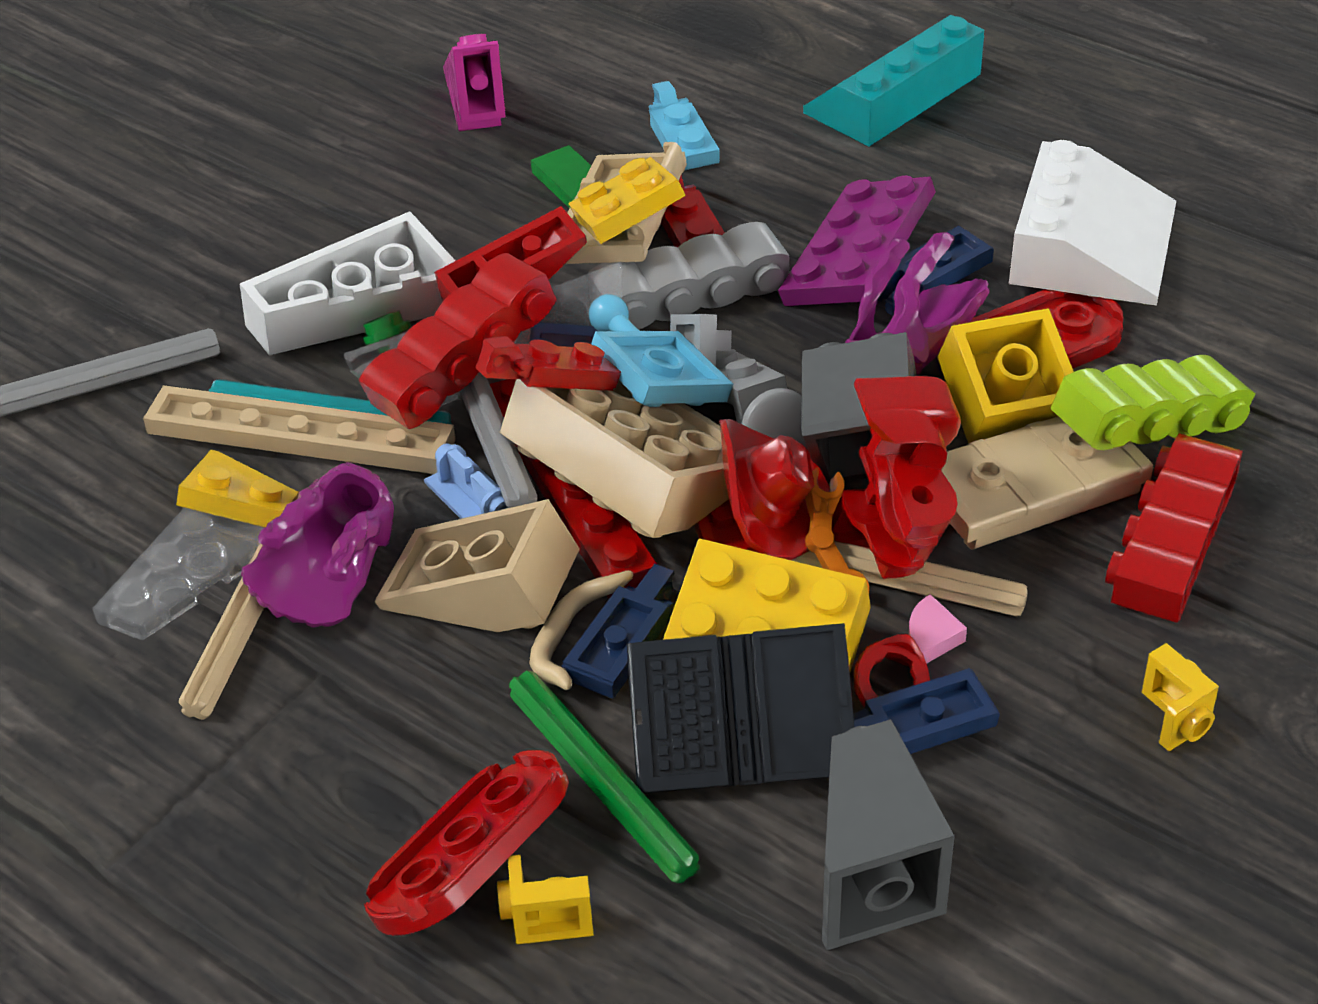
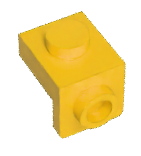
[1142,643,1219,751]

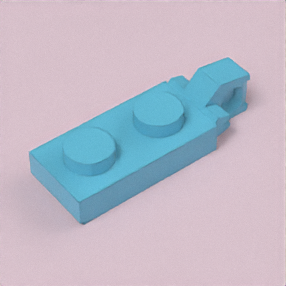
[649,81,720,170]

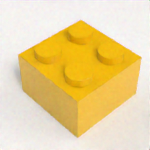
[937,308,1074,444]

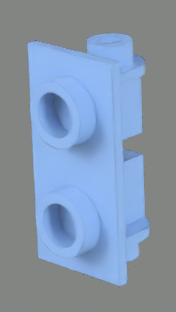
[424,443,511,519]

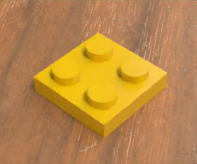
[568,157,686,244]

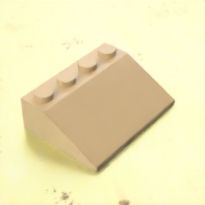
[500,379,729,538]

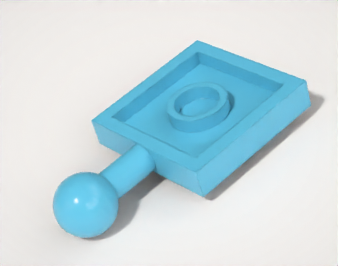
[589,294,733,407]

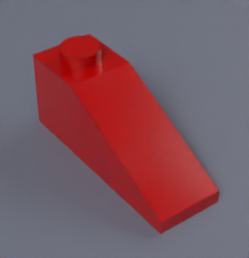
[434,206,587,302]

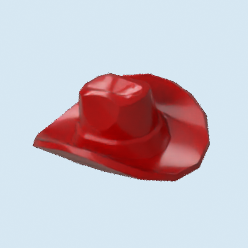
[720,419,830,560]

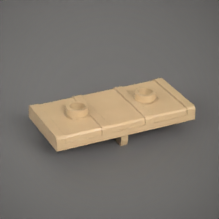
[566,142,687,264]
[941,416,1153,550]

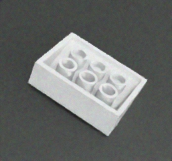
[1009,140,1176,306]

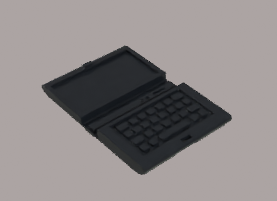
[626,623,855,793]

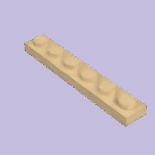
[143,385,455,474]

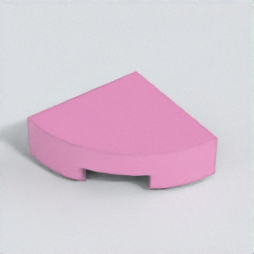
[909,594,967,664]

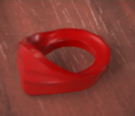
[854,634,930,707]

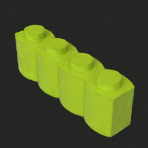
[1051,355,1256,450]

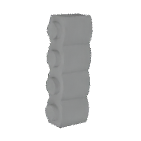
[588,222,789,330]

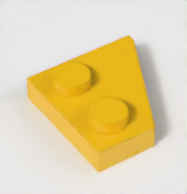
[176,450,299,527]

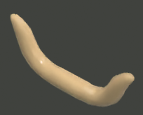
[529,570,633,690]

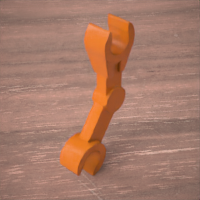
[805,467,869,593]

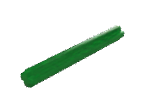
[509,671,699,883]

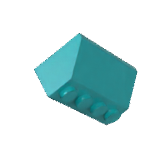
[803,15,984,147]

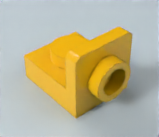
[497,855,594,944]

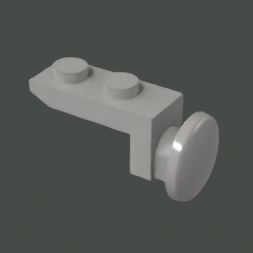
[715,349,807,449]

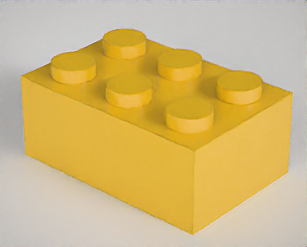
[663,539,871,672]

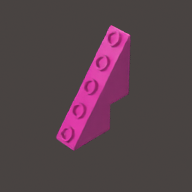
[443,34,506,131]

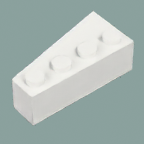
[240,212,455,355]

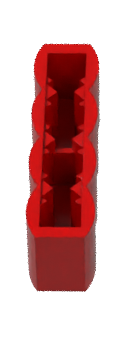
[359,253,556,429]
[1105,433,1243,623]

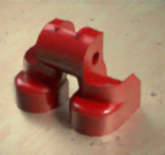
[831,376,961,579]

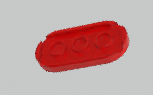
[969,289,1123,369]
[364,750,569,936]

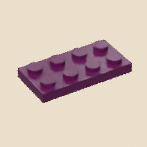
[778,175,936,306]

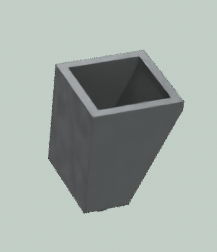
[801,332,916,484]

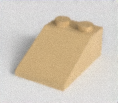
[375,499,580,632]

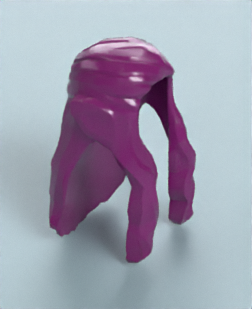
[845,232,990,376]
[241,462,394,628]

